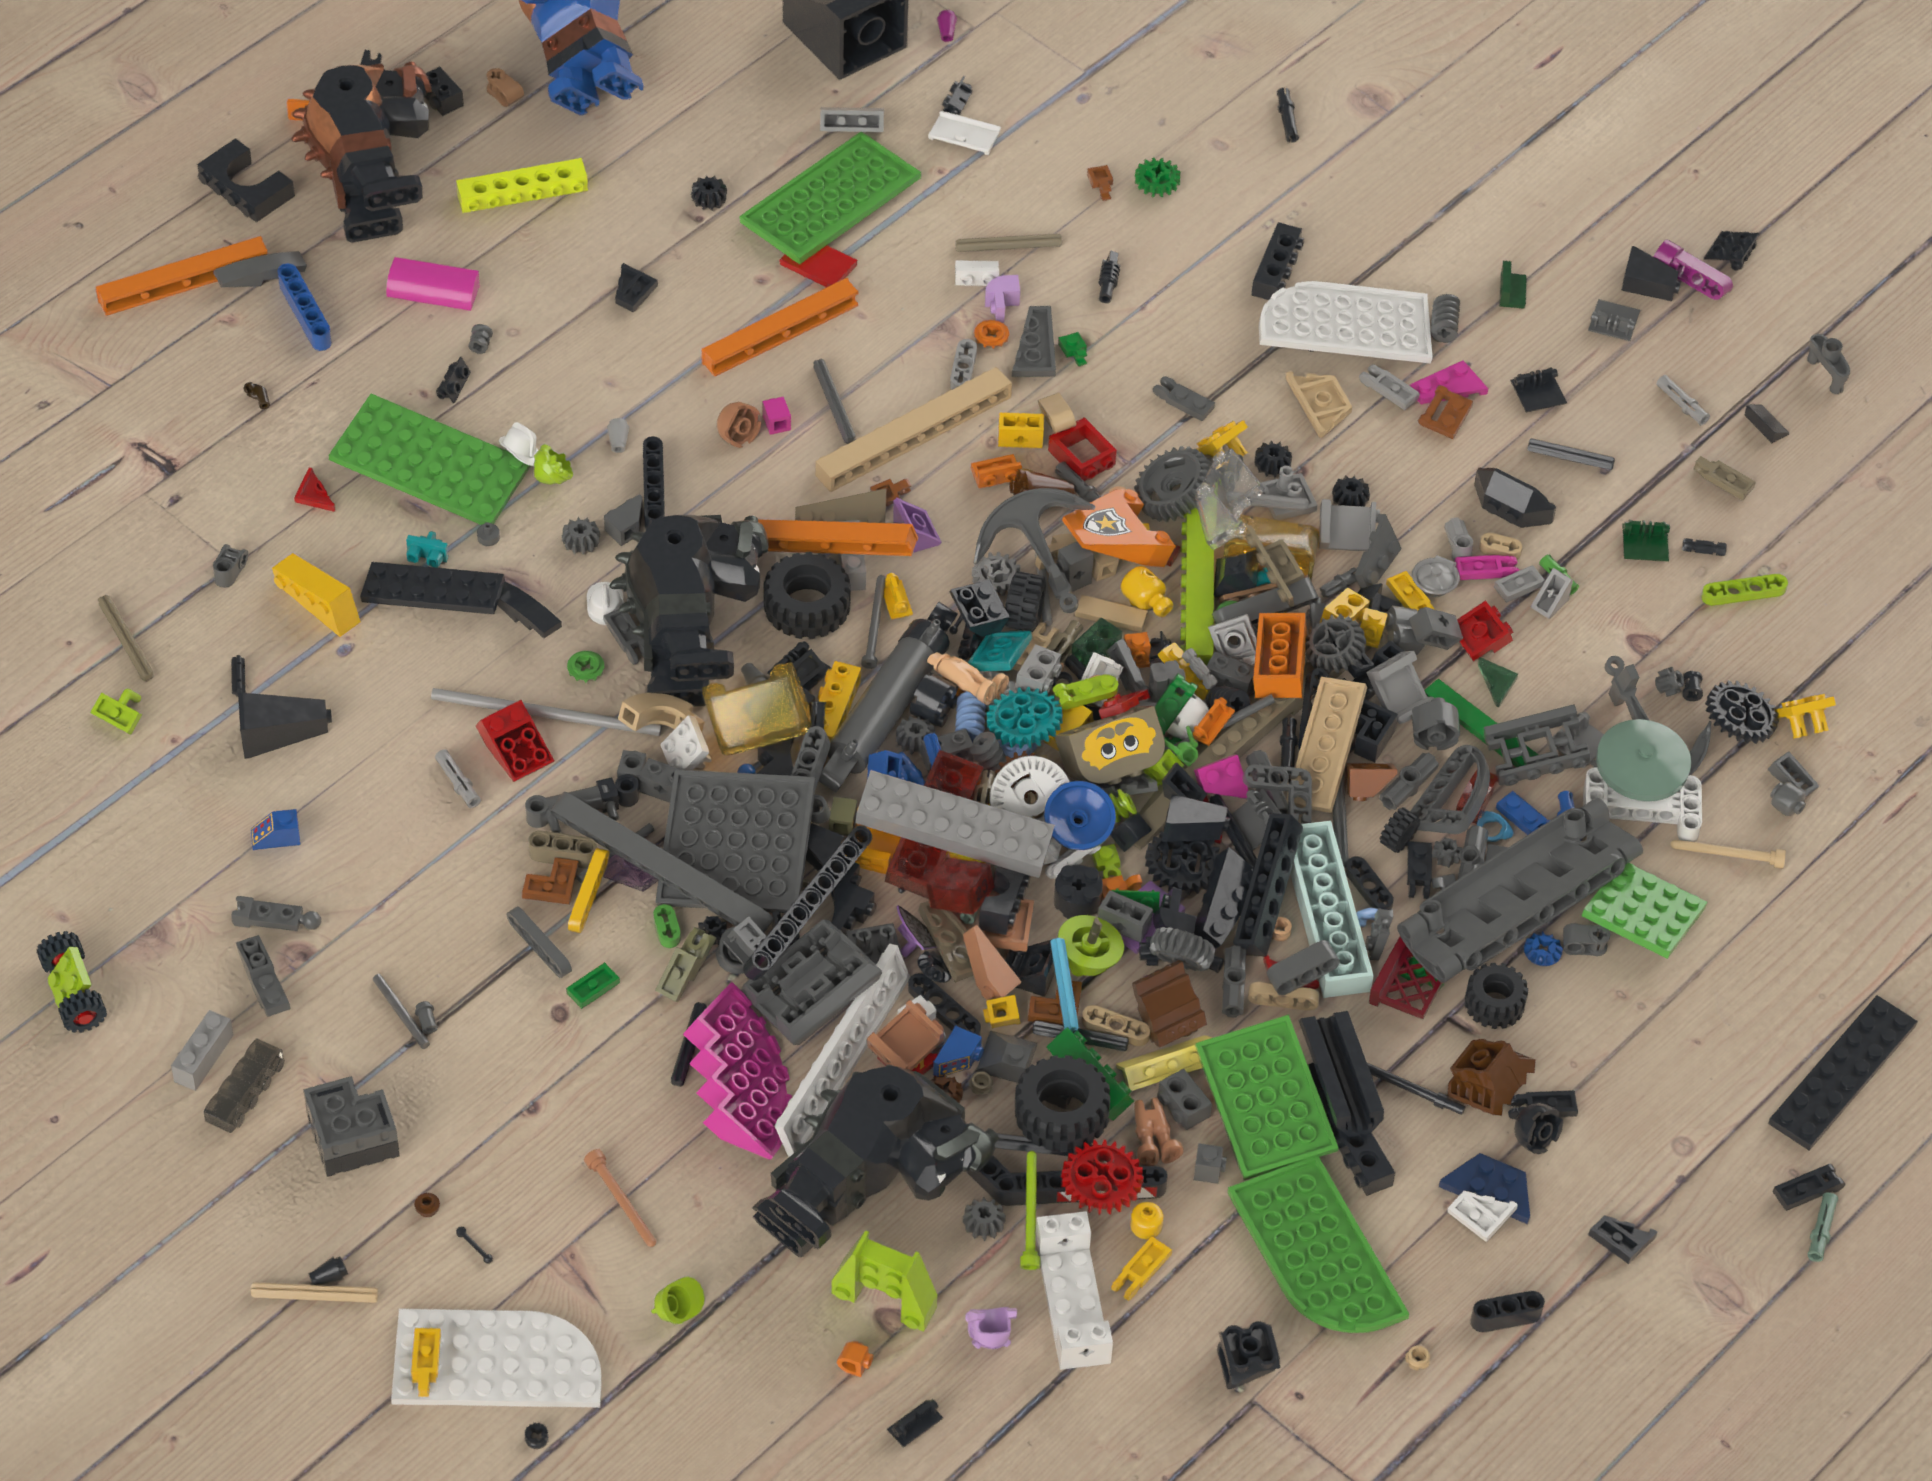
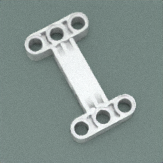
[1583,767,1702,842]

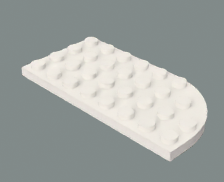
[1259,281,1433,364]
[391,1309,601,1408]

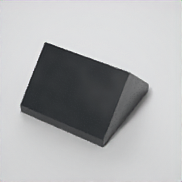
[1014,938,1056,997]

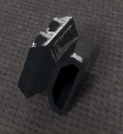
[1217,1321,1280,1390]

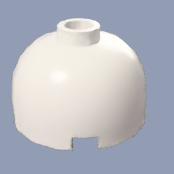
[1167,694,1209,740]

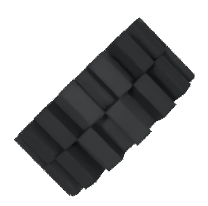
[1380,807,1421,853]

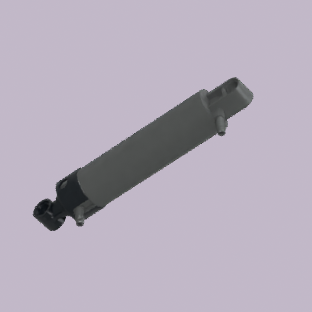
[819,601,958,793]

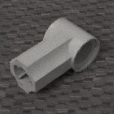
[1444,517,1473,560]

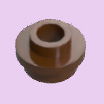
[415,1193,440,1217]

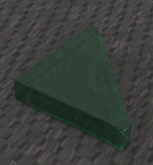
[1478,657,1518,707]

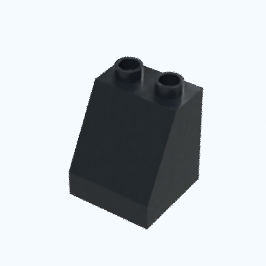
[783,0,909,80]

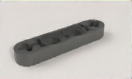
[506,906,572,978]

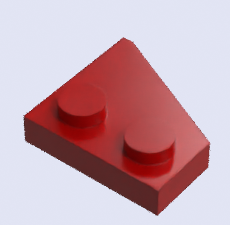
[1099,689,1150,719]

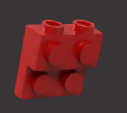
[1457,600,1514,662]

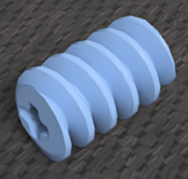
[955,692,986,743]

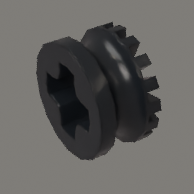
[525,1422,549,1449]

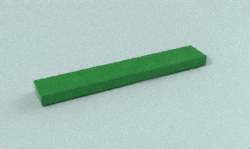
[1424,679,1539,768]

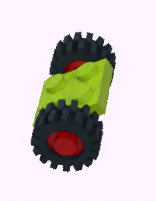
[36,931,107,1033]

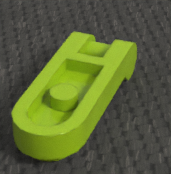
[1053,674,1119,710]

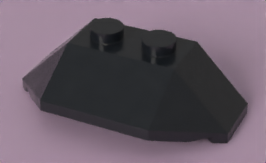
[1474,467,1557,528]

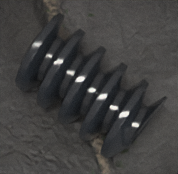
[1206,685,1251,713]

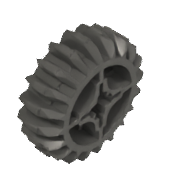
[1305,614,1366,674]
[1149,927,1215,971]

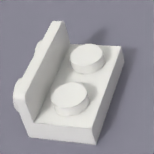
[955,260,999,286]

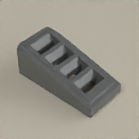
[1767,751,1819,797]

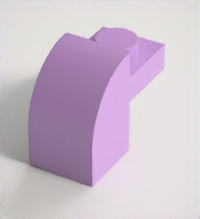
[985,275,1020,322]

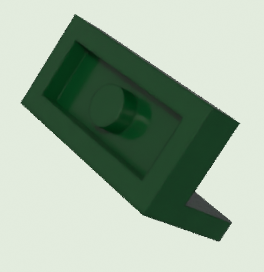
[1499,260,1527,309]

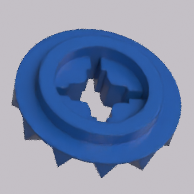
[1524,932,1563,966]

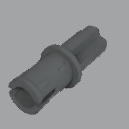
[1320,567,1357,598]

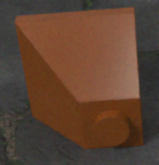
[1345,763,1397,801]

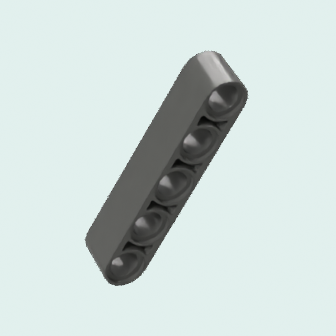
[1212,577,1319,624]

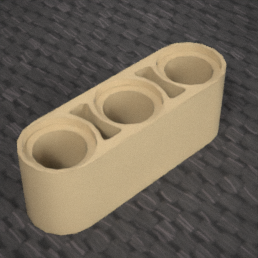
[1038,393,1076,433]

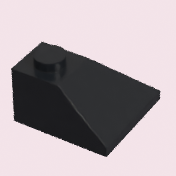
[1214,549,1259,597]

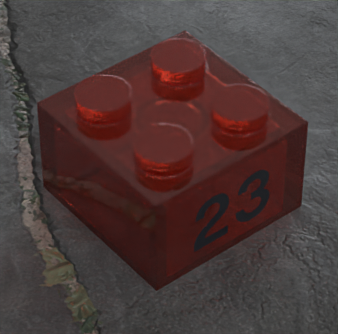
[926,857,994,915]

